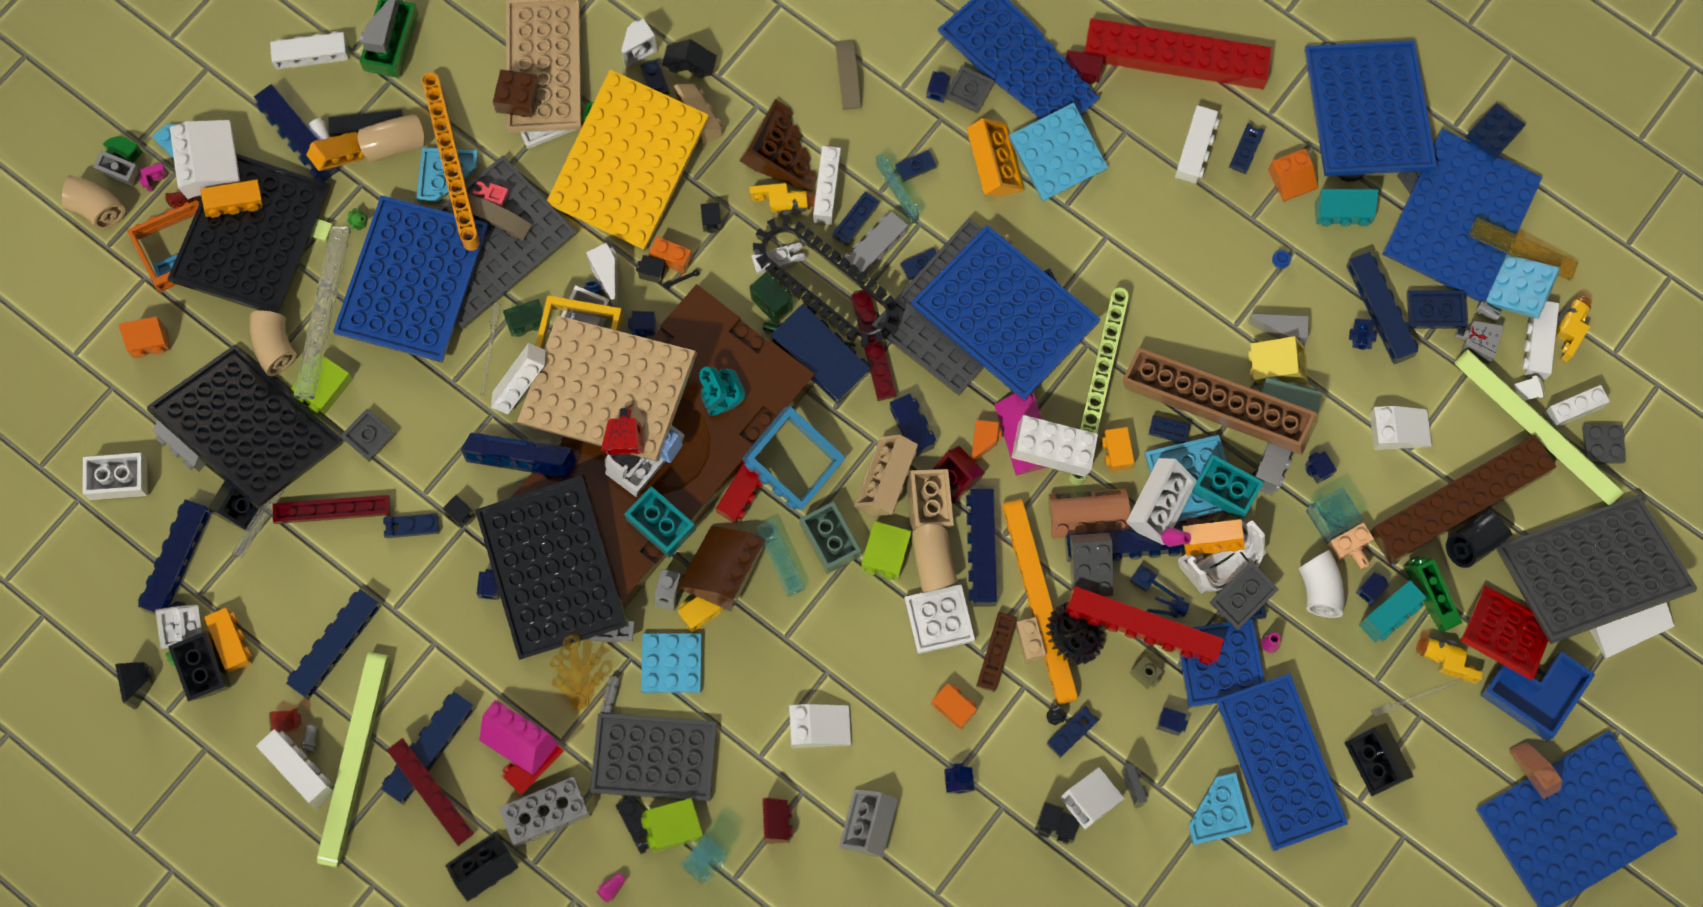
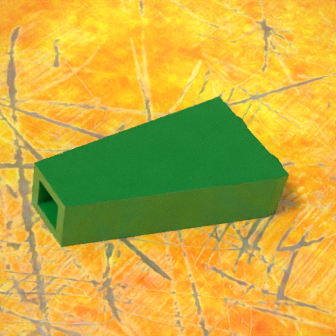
[1403,556,1463,631]

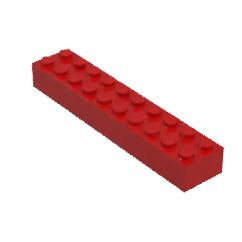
[1084,18,1272,90]

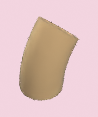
[358,114,424,162]
[62,175,125,230]
[249,311,297,376]
[912,524,958,592]

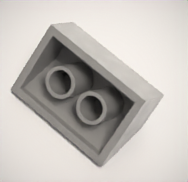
[153,420,207,472]
[839,789,898,858]

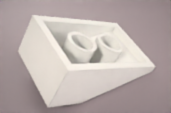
[586,243,619,308]
[1370,406,1432,450]
[789,704,851,749]

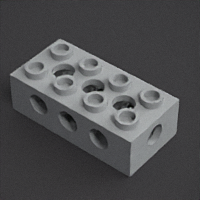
[499,776,591,848]

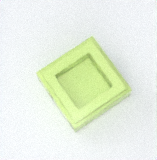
[310,219,333,242]

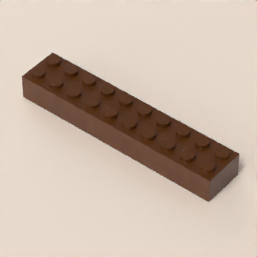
[1370,435,1557,565]

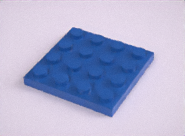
[1179,619,1265,708]

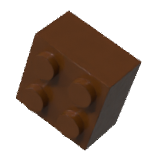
[493,69,539,117]

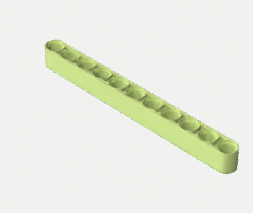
[1069,288,1129,485]
[1454,349,1624,505]
[317,652,389,867]

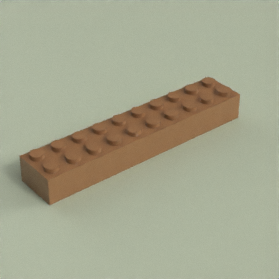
[1123,347,1318,455]

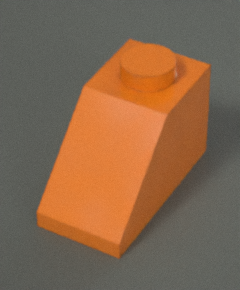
[971,420,1002,461]

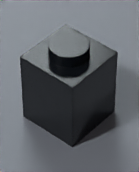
[701,202,722,233]
[636,255,666,284]
[442,495,475,528]

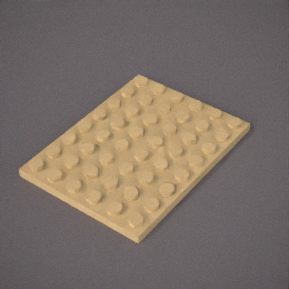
[517,315,697,462]

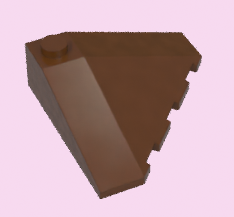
[739,99,817,191]

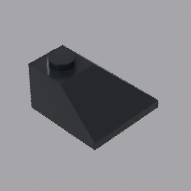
[115,662,155,709]

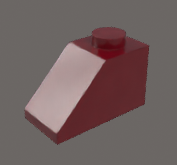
[1066,50,1103,84]

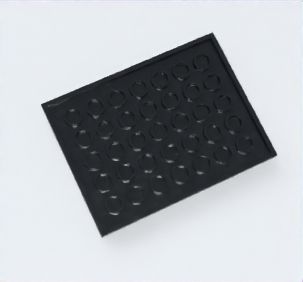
[167,154,330,314]
[147,345,343,509]
[475,475,629,660]

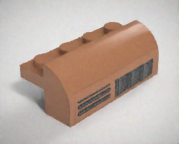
[1049,488,1130,538]

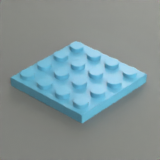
[1008,103,1108,202]
[1144,435,1227,524]

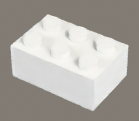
[83,453,148,500]

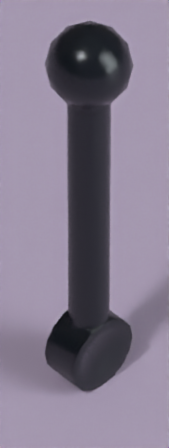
[663,269,700,290]

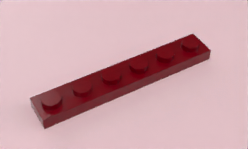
[851,291,896,401]
[272,495,391,524]
[386,738,474,846]

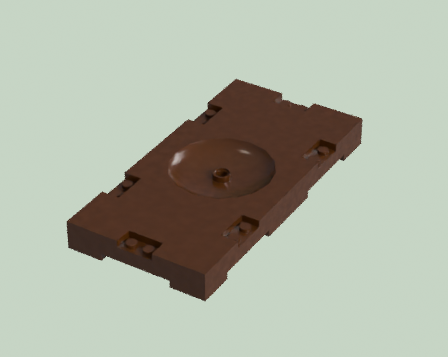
[511,284,815,609]

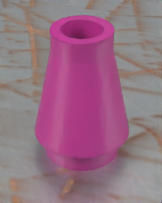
[1162,527,1191,547]
[1261,633,1281,653]
[596,873,626,903]

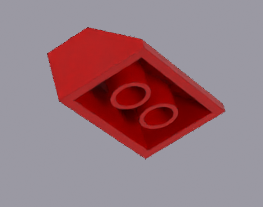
[501,745,564,795]

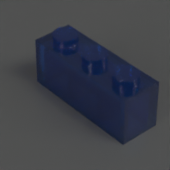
[889,393,936,457]

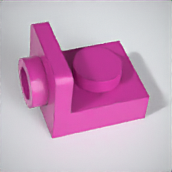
[139,163,168,192]

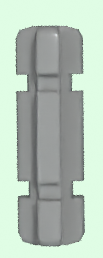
[600,676,620,714]

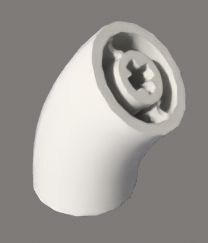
[1298,550,1345,618]

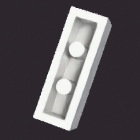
[1544,385,1610,428]

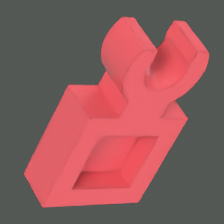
[473,182,509,207]

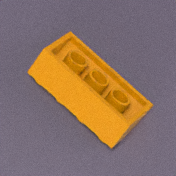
[967,118,1024,197]

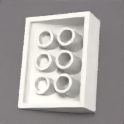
[170,120,240,199]
[1590,602,1675,659]

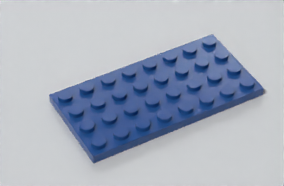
[1215,673,1348,851]

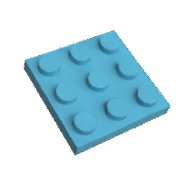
[1486,255,1560,319]
[641,634,702,693]

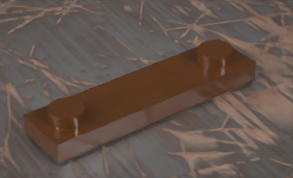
[976,612,1017,692]

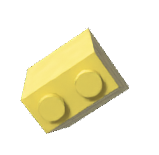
[1248,336,1308,385]

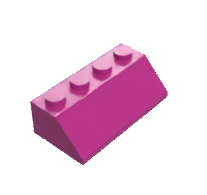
[994,393,1047,476]
[479,700,558,776]

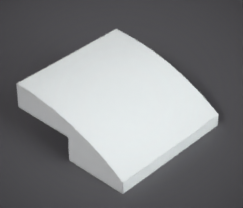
[155,605,202,649]

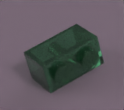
[503,299,543,337]

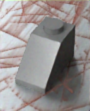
[93,151,140,186]

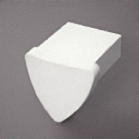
[1514,375,1545,401]

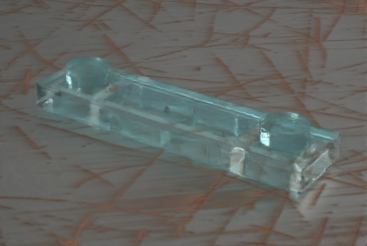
[876,153,920,223]
[756,519,805,597]

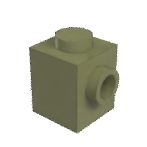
[1130,656,1163,689]

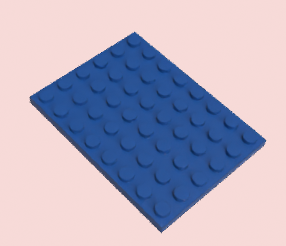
[1304,40,1437,176]
[1382,128,1543,302]
[333,195,489,363]
[911,225,1101,401]
[1476,731,1677,907]

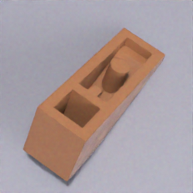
[1509,741,1562,799]

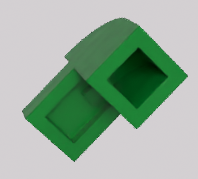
[103,136,142,163]

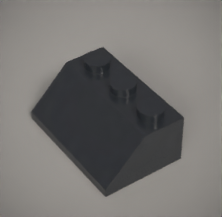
[207,480,263,532]
[168,631,231,702]
[1345,723,1414,796]
[445,832,519,902]

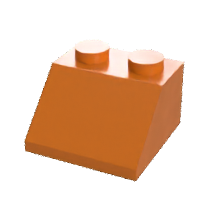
[1268,149,1318,202]
[119,317,170,358]

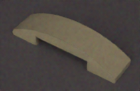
[835,40,861,110]
[460,194,532,241]

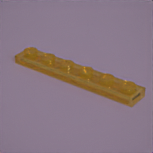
[1469,217,1579,281]

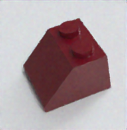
[932,445,985,504]
[763,798,793,844]

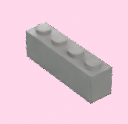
[844,211,908,279]

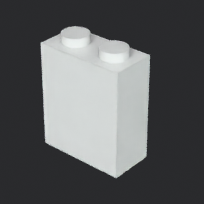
[1060,768,1124,829]

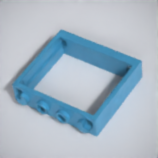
[741,406,846,510]

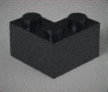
[662,39,717,78]
[1034,802,1080,845]

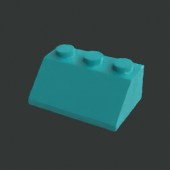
[1315,189,1378,226]

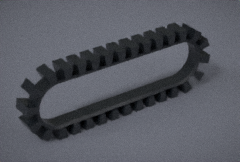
[753,217,899,348]

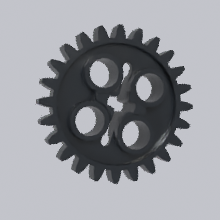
[1046,602,1105,665]

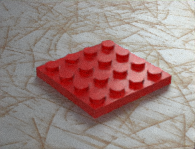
[1460,585,1548,680]

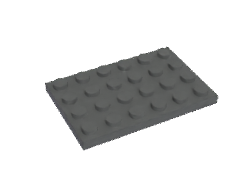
[590,713,717,802]

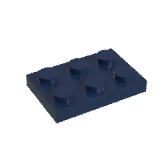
[1466,103,1526,159]
[1406,290,1467,329]

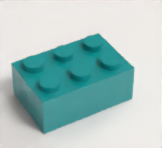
[1192,454,1264,521]
[624,486,696,558]
[1359,580,1426,642]

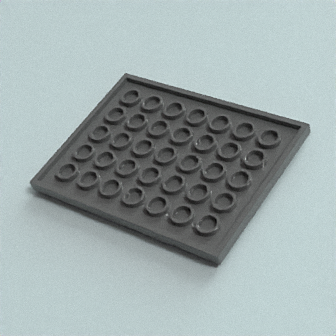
[1496,495,1697,644]

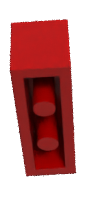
[716,462,764,524]

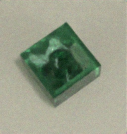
[749,272,793,325]

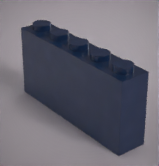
[770,304,871,405]

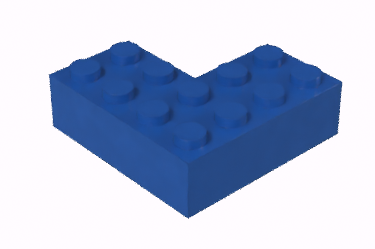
[1480,652,1596,741]

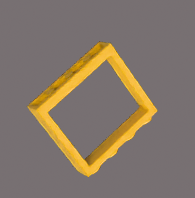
[535,295,624,349]

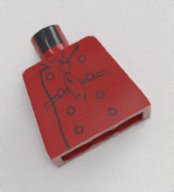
[601,408,644,455]

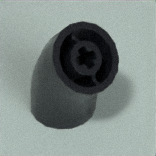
[1446,508,1513,568]

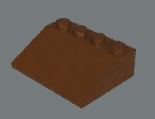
[678,526,765,611]

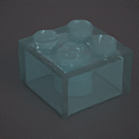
[1306,487,1364,544]
[680,834,727,885]

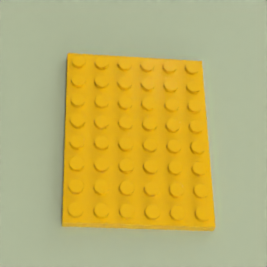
[547,69,710,251]

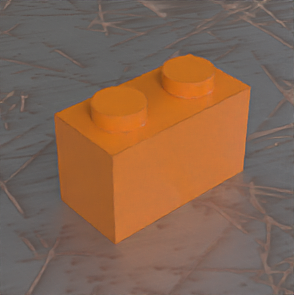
[649,237,692,274]
[931,683,977,730]

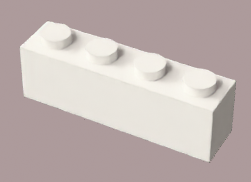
[270,32,349,70]
[1175,105,1220,184]
[813,146,841,225]
[1522,301,1559,380]
[491,343,546,415]

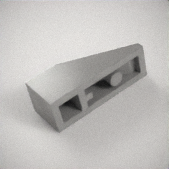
[360,0,399,54]
[1248,314,1308,345]

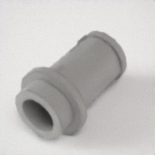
[1476,301,1502,322]
[301,725,318,752]

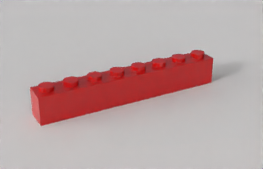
[1065,586,1224,665]

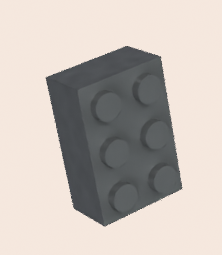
[1070,533,1113,596]

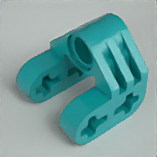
[699,367,745,416]

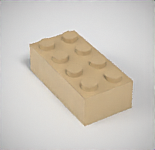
[854,434,918,516]

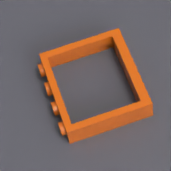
[127,200,199,293]

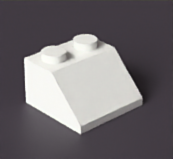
[621,19,657,69]

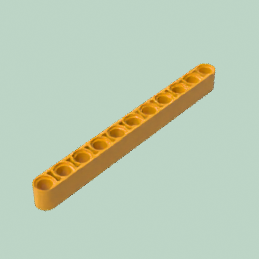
[422,73,480,251]
[1002,499,1077,705]

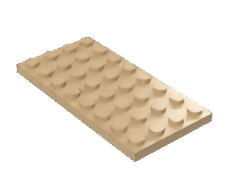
[506,0,581,133]

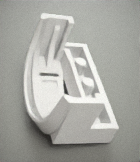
[605,425,685,497]
[1178,520,1266,594]

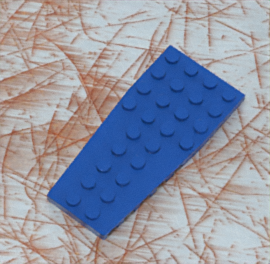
[938,0,1099,119]

